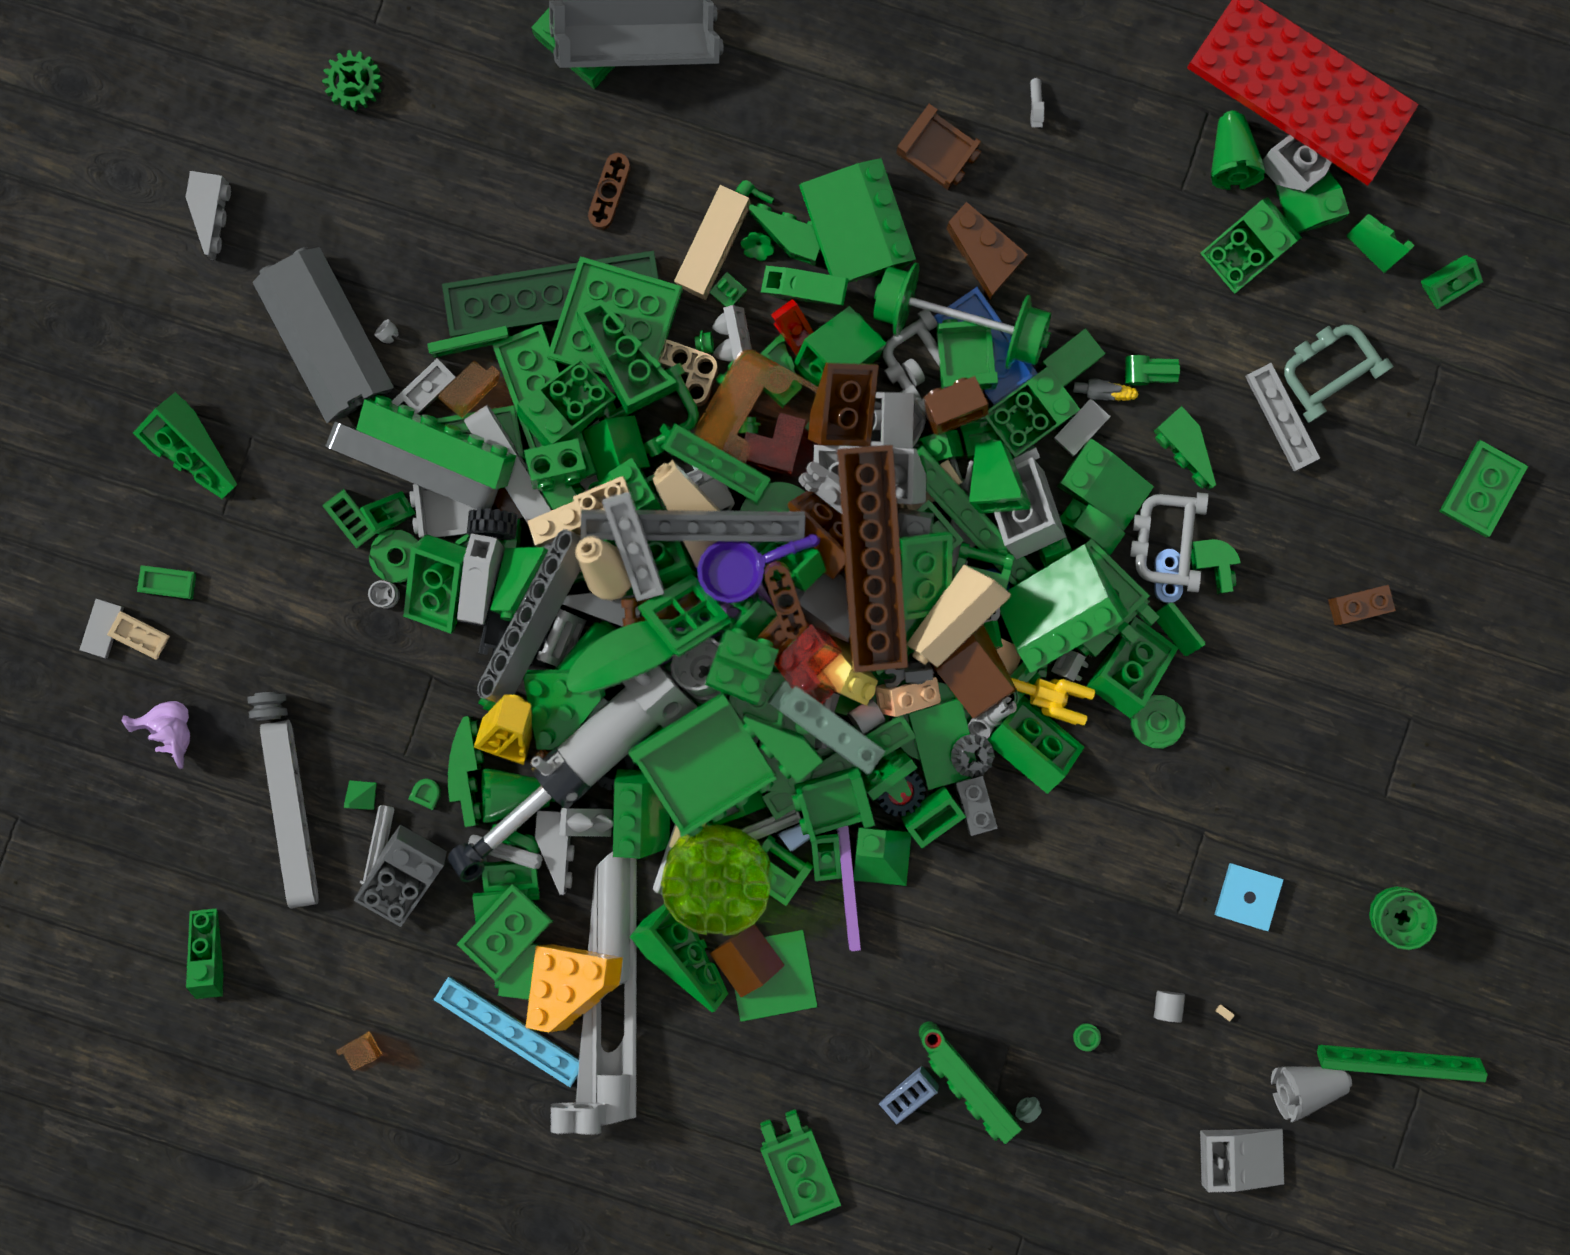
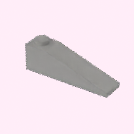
[1262,135,1332,192]

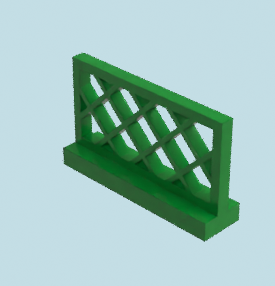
[660,423,771,503]

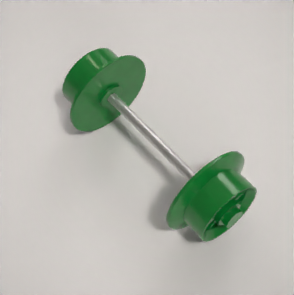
[874,263,1051,369]

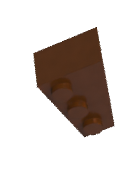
[947,202,1028,301]

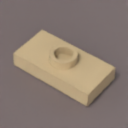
[107,611,170,660]

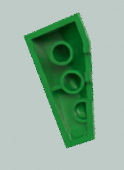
[629,895,728,1012]

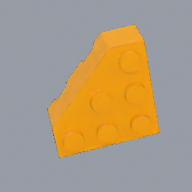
[526,944,623,1032]

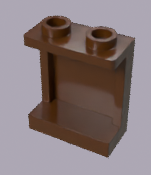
[896,104,981,190]

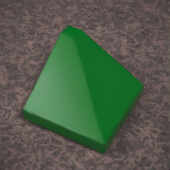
[344,780,377,810]

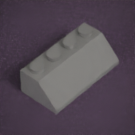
[814,445,926,504]

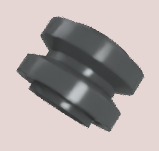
[247,692,288,721]

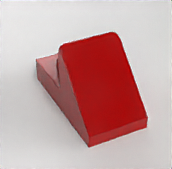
[771,299,813,356]

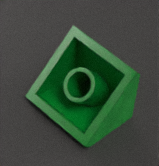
[583,416,650,482]

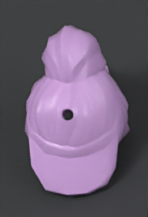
[121,701,190,769]

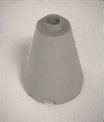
[1271,1067,1352,1122]

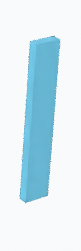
[434,976,579,1088]

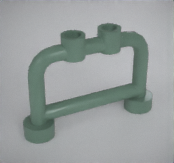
[1284,325,1394,423]

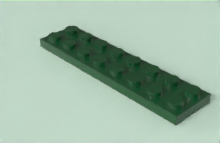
[442,251,659,338]

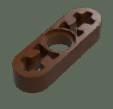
[588,153,630,230]
[765,561,807,640]

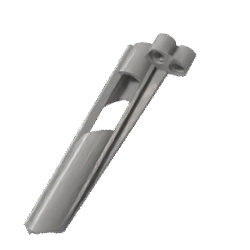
[551,852,637,1134]

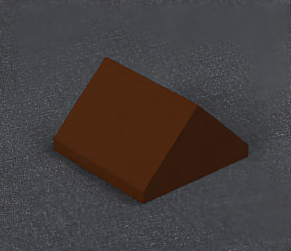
[709,922,785,997]

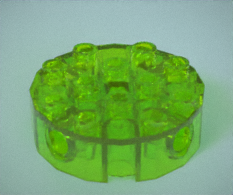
[661,824,773,936]

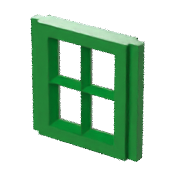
[638,574,732,657]

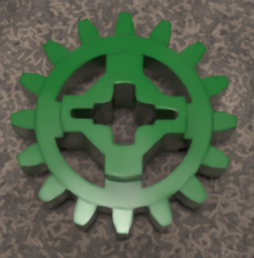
[322,50,383,111]

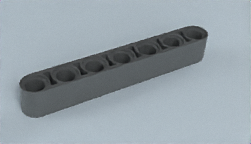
[325,421,499,510]
[477,529,581,703]

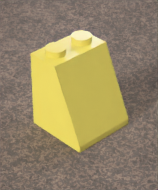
[790,627,878,706]

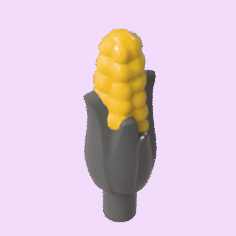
[1073,378,1138,401]

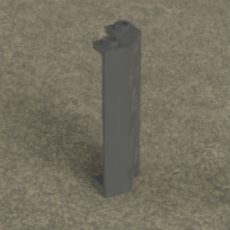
[549,0,723,68]
[253,247,394,423]

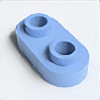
[1154,549,1183,603]

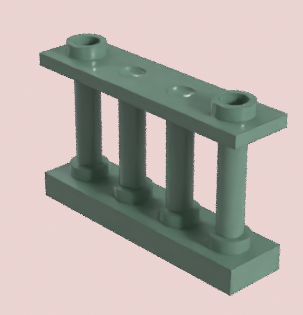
[768,680,885,774]

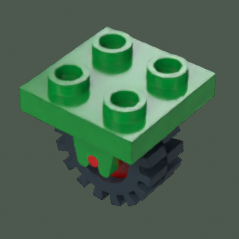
[859,747,925,816]

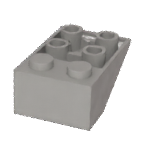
[1200,1129,1284,1192]

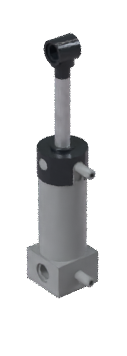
[448,664,697,882]

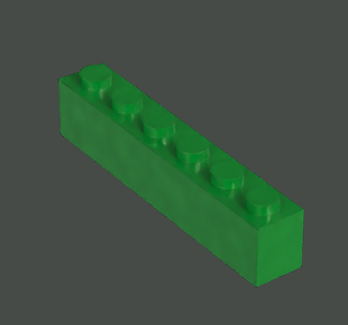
[356,395,517,489]

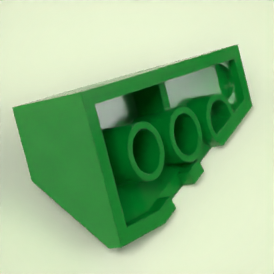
[133,392,237,499]

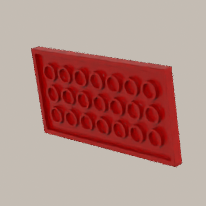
[1187,0,1419,186]

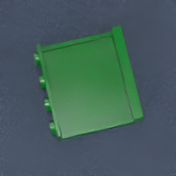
[629,692,776,837]

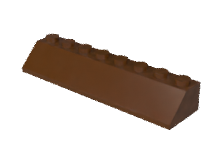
[837,445,908,672]

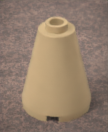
[576,537,632,600]

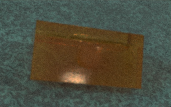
[439,361,500,418]

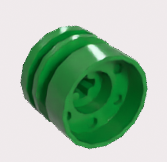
[1369,886,1437,950]

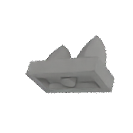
[712,305,754,362]
[559,808,614,837]

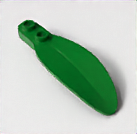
[566,607,715,694]

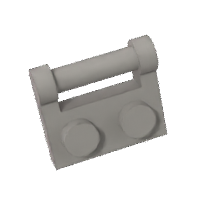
[536,609,587,666]

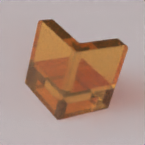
[336,1031,382,1071]

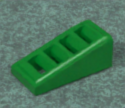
[323,489,376,549]

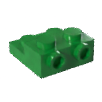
[705,628,778,705]

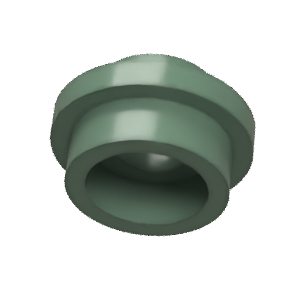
[1015,1097,1042,1123]

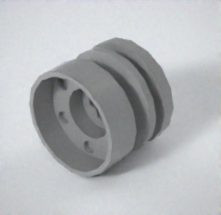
[671,638,730,705]

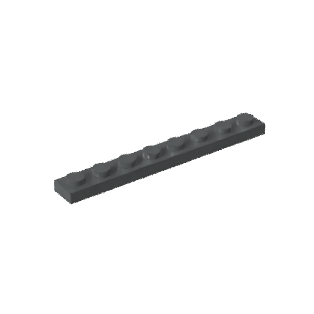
[581,510,805,542]

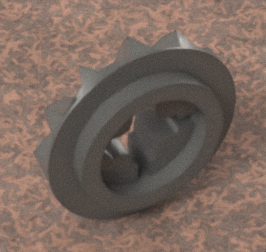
[951,734,995,778]

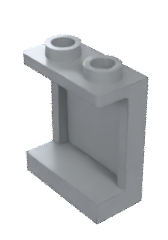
[410,484,477,538]

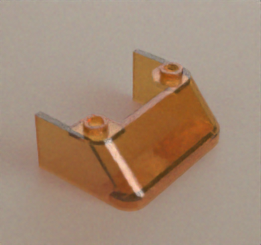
[694,349,818,463]

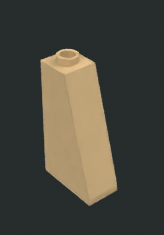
[652,460,721,568]
[906,565,1011,667]

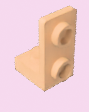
[875,677,941,717]

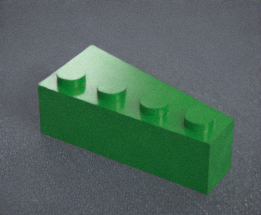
[577,299,677,415]

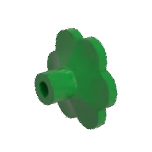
[741,232,774,261]

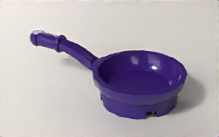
[697,534,820,603]

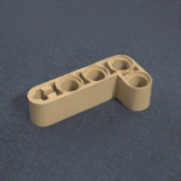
[659,339,718,407]

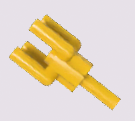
[1011,678,1095,726]

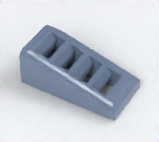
[778,825,810,851]
[879,1066,939,1124]

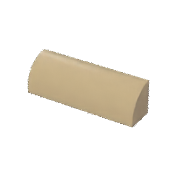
[674,185,751,300]

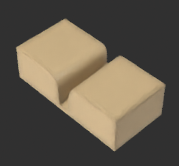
[1215,1005,1234,1021]

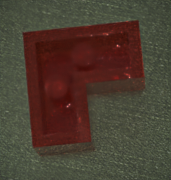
[739,413,806,475]
[774,624,842,705]

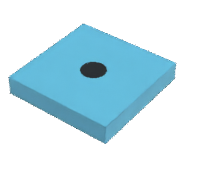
[1214,863,1283,931]

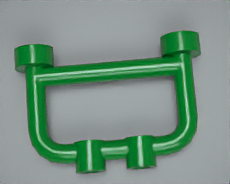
[597,363,699,458]

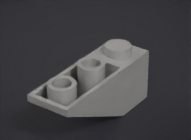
[186,171,231,260]
[457,533,505,625]
[535,810,574,895]

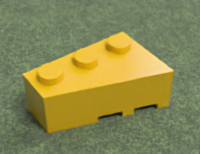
[474,695,533,765]

